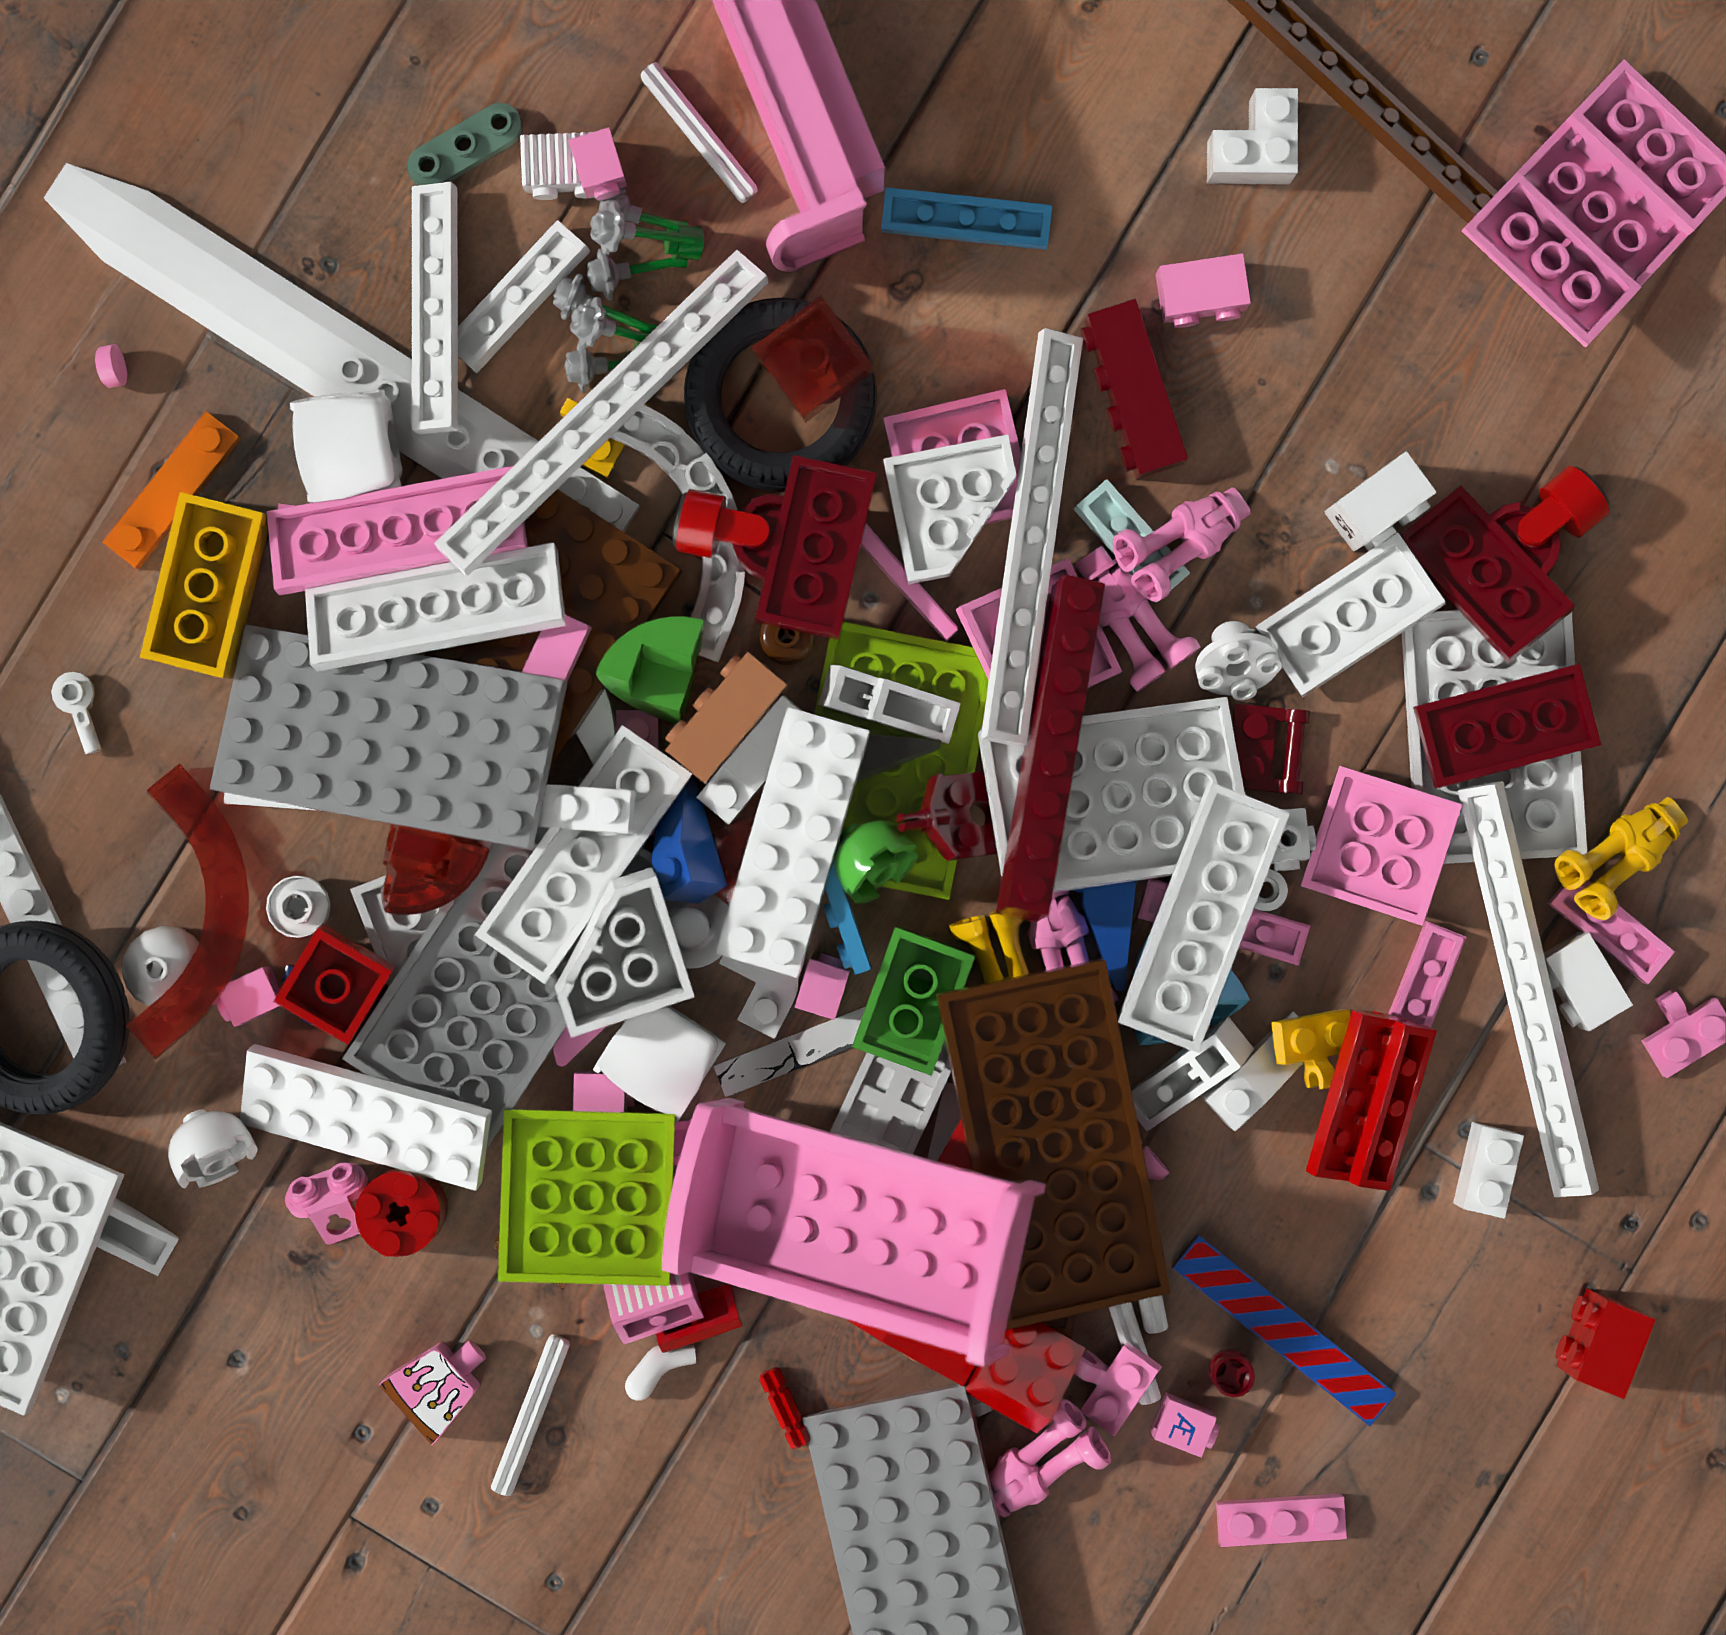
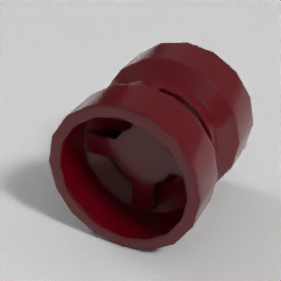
[1208,1348,1255,1398]

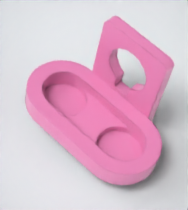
[285,1163,368,1245]

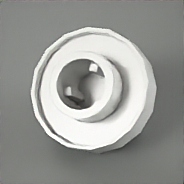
[266,876,331,938]

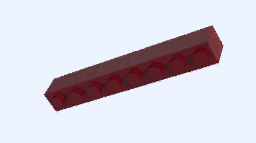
[996,574,1105,922]

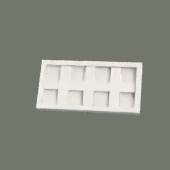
[830,1041,951,1154]

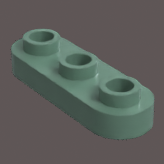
[407,103,523,186]

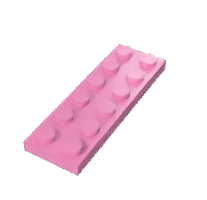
[266,466,528,596]

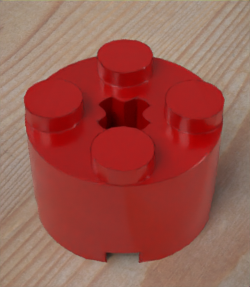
[355,1168,447,1257]

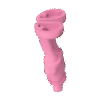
[1113,487,1251,602]
[1075,546,1201,692]
[1027,890,1119,1002]
[989,1399,1111,1518]

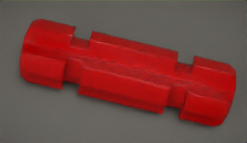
[759,1367,810,1449]

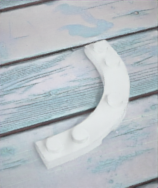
[610,405,745,663]

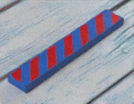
[1171,1234,1396,1426]

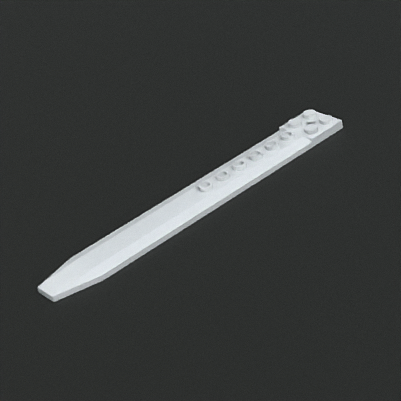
[44,163,640,532]

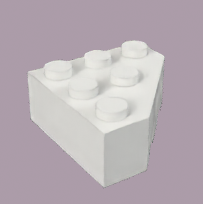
[555,867,694,1038]

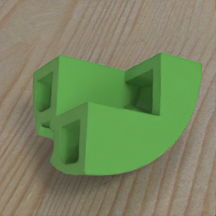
[596,617,704,724]

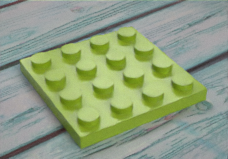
[498,1109,675,1286]

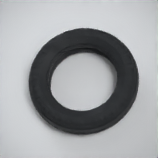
[684,298,877,492]
[0,921,130,1114]

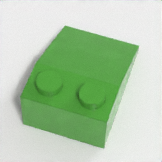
[852,925,975,1076]

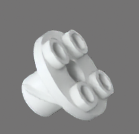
[1195,621,1282,701]
[664,893,729,969]

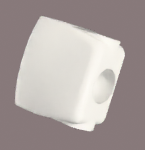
[290,390,402,502]
[593,1006,726,1123]

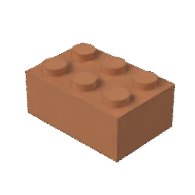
[665,652,789,784]

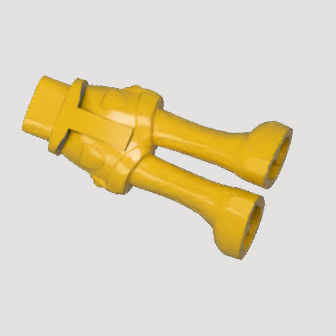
[1555,797,1688,920]
[949,909,1029,983]

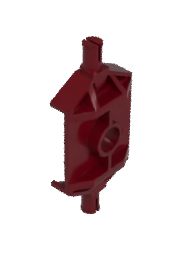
[896,771,998,861]

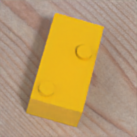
[140,492,268,679]

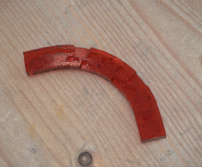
[126,763,249,1060]

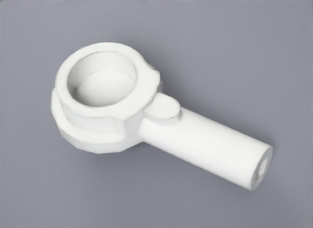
[51,672,102,755]

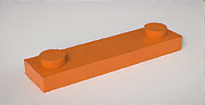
[102,411,242,570]

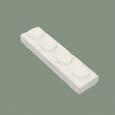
[458,220,590,374]

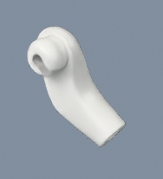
[625,1343,696,1401]

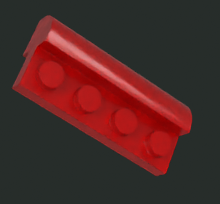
[1306,1010,1437,1191]

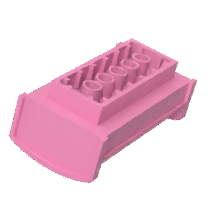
[712,0,885,272]
[662,1098,1046,1367]

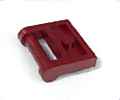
[1232,704,1310,795]

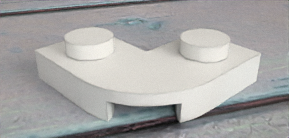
[719,956,798,1039]

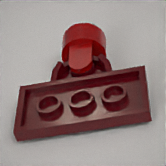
[673,455,877,640]
[1400,466,1610,663]

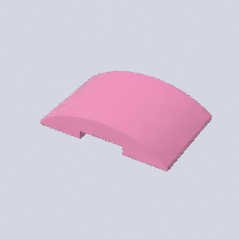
[1461,59,1726,348]

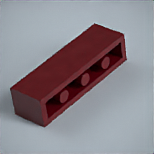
[1081,298,1188,480]

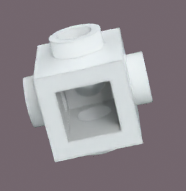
[1271,808,1316,871]

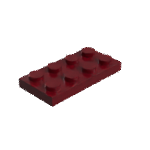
[1413,663,1602,789]

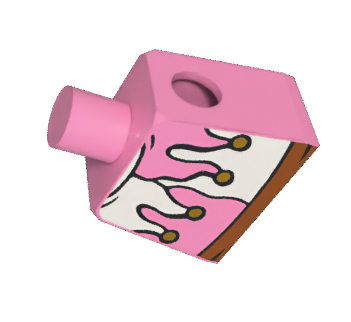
[379,1340,486,1445]

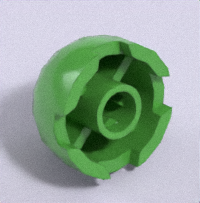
[834,821,918,904]

